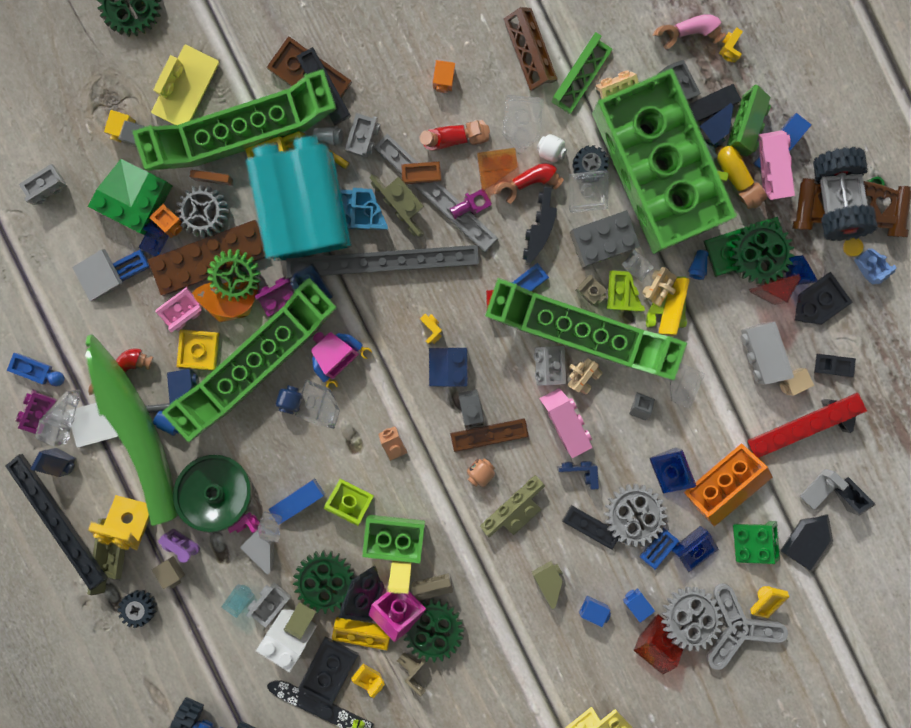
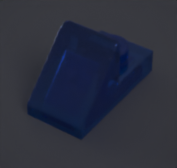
[138,220,169,257]

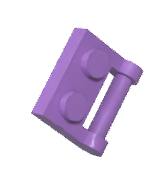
[158,528,200,563]

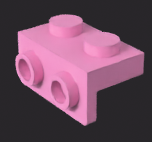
[156,287,202,332]

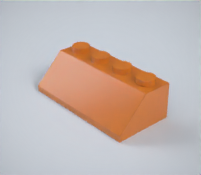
[684,443,773,527]

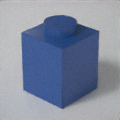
[623,588,655,623]
[579,596,611,627]

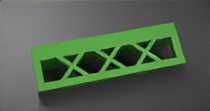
[552,32,612,114]

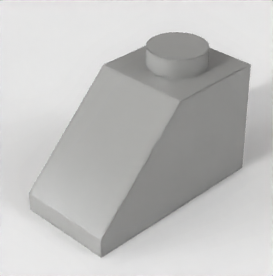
[240,528,274,575]

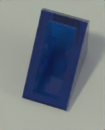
[786,255,818,287]

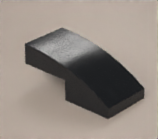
[814,354,856,377]

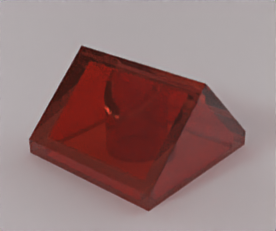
[749,274,800,305]

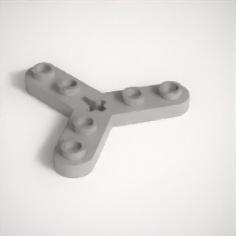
[707,583,788,670]

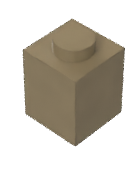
[152,556,185,589]

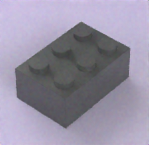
[569,210,640,268]

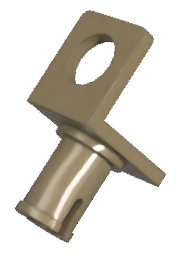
[397,652,426,697]

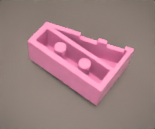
[758,130,795,200]
[539,388,592,458]

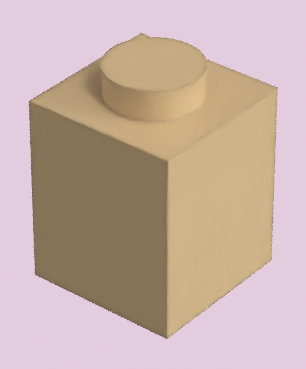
[779,368,814,396]

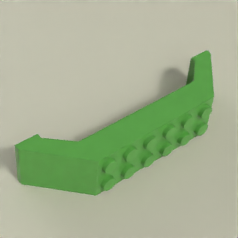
[132,69,336,170]
[162,278,337,442]
[485,278,687,380]

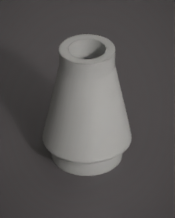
[313,126,343,146]

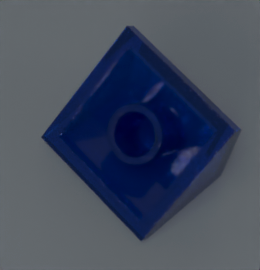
[649,447,697,493]
[672,526,719,572]

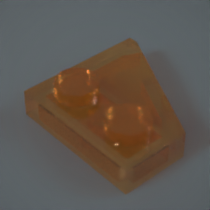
[477,148,518,191]

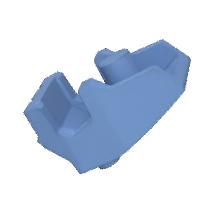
[854,248,896,285]

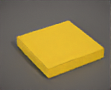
[177,329,220,371]

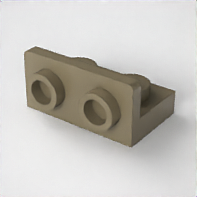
[411,573,453,601]

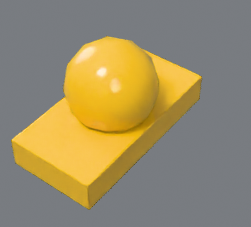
[750,586,789,618]

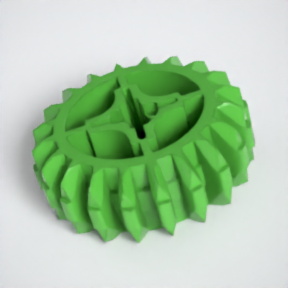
[207,249,261,302]

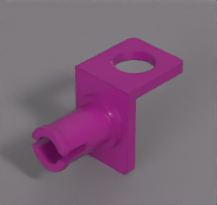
[449,189,492,219]

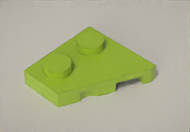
[607,271,645,312]

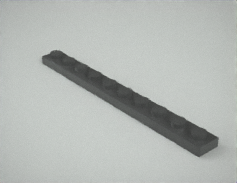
[286,245,479,278]

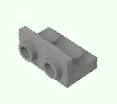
[534,346,566,385]

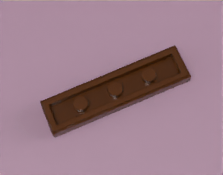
[450,418,529,452]

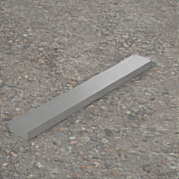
[374,134,498,253]

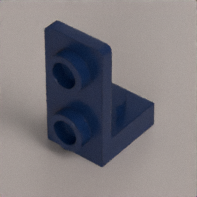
[557,461,599,490]

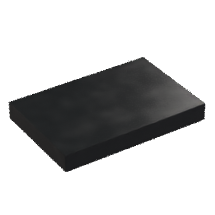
[298,636,359,706]

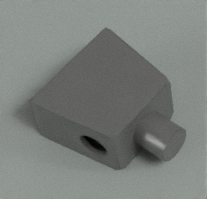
[459,389,484,428]

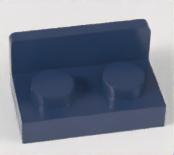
[291,263,333,299]

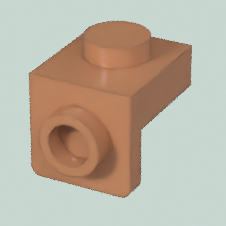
[379,426,408,461]

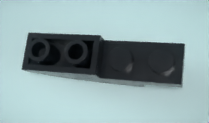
[523,187,557,265]

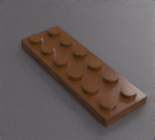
[148,220,266,296]

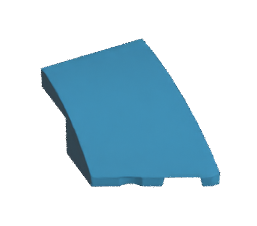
[341,188,388,230]

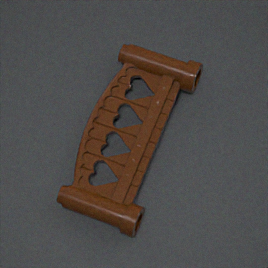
[792,178,911,238]

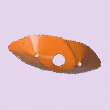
[192,277,259,322]

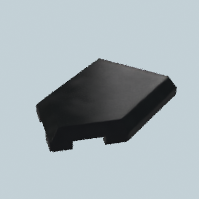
[794,271,853,325]
[780,514,833,572]
[338,565,385,623]

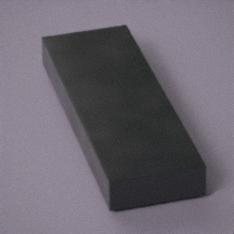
[562,505,619,550]

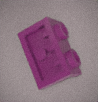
[255,277,295,317]
[15,389,56,435]

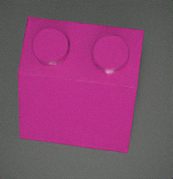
[369,592,426,642]

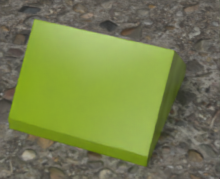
[323,479,374,526]

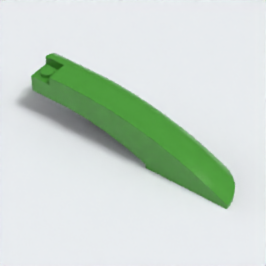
[86,334,178,526]

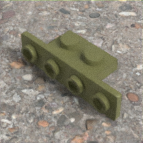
[369,175,425,237]
[480,475,545,537]
[87,518,125,596]

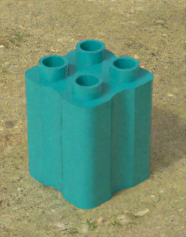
[246,136,352,261]

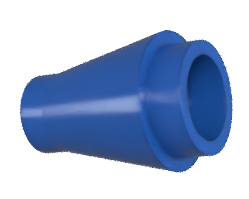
[688,250,708,280]

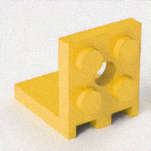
[88,495,150,550]

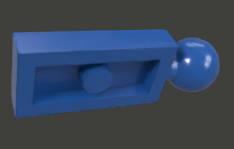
[7,353,65,387]

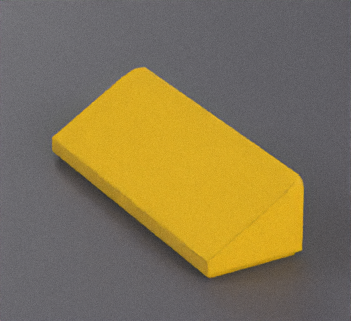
[658,278,690,337]
[332,617,390,651]

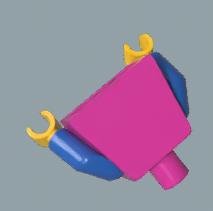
[311,332,372,392]

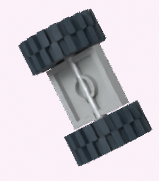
[813,146,877,241]

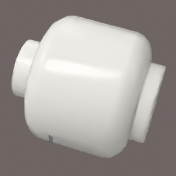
[537,134,567,163]

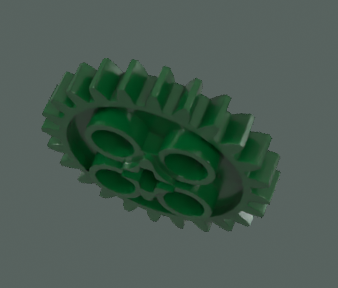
[97,0,162,37]
[729,221,795,284]
[293,550,355,614]
[403,598,465,663]

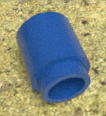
[153,411,180,436]

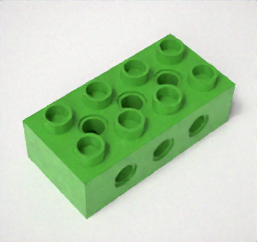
[592,68,737,254]

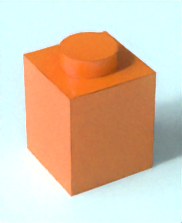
[433,60,455,93]

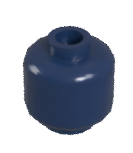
[275,385,303,415]

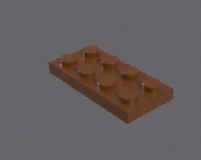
[266,36,352,98]

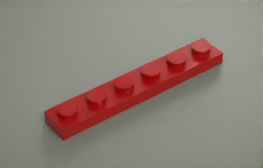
[747,393,867,458]

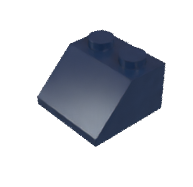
[429,348,467,387]

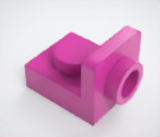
[228,512,259,533]

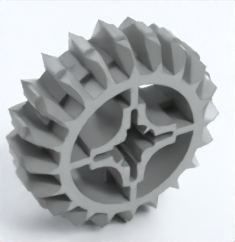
[176,185,229,238]

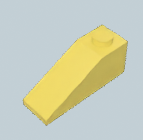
[388,560,412,593]

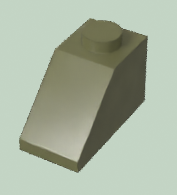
[532,561,563,609]

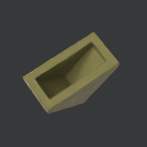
[284,602,316,640]

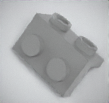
[345,113,381,158]
[19,164,67,205]
[246,582,291,628]

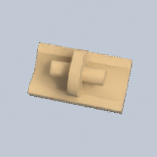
[642,267,677,306]
[567,358,603,395]

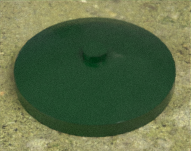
[173,455,252,533]

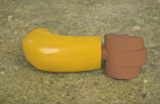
[714,146,767,209]

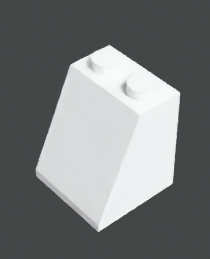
[256,605,317,672]

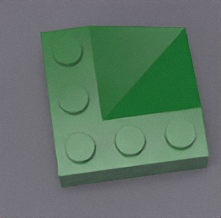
[88,159,173,236]

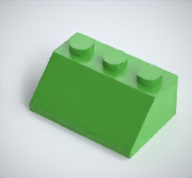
[726,85,771,157]
[362,514,425,563]

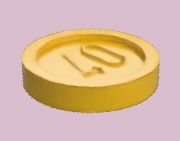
[843,238,864,257]

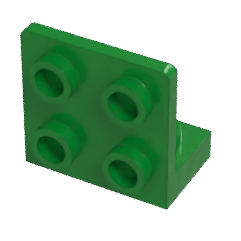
[733,521,780,564]

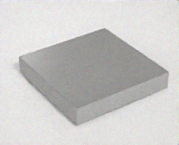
[72,249,123,301]

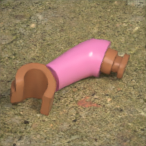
[653,14,726,49]

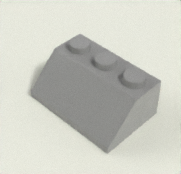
[741,322,794,385]

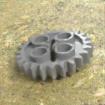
[604,484,667,547]
[661,587,723,651]

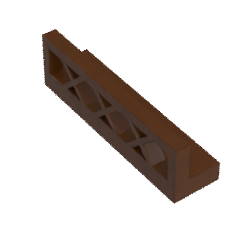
[504,7,558,90]

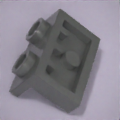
[657,59,701,101]

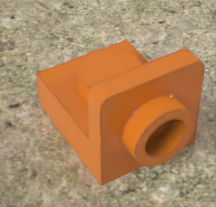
[149,204,182,238]

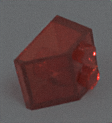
[633,614,684,674]

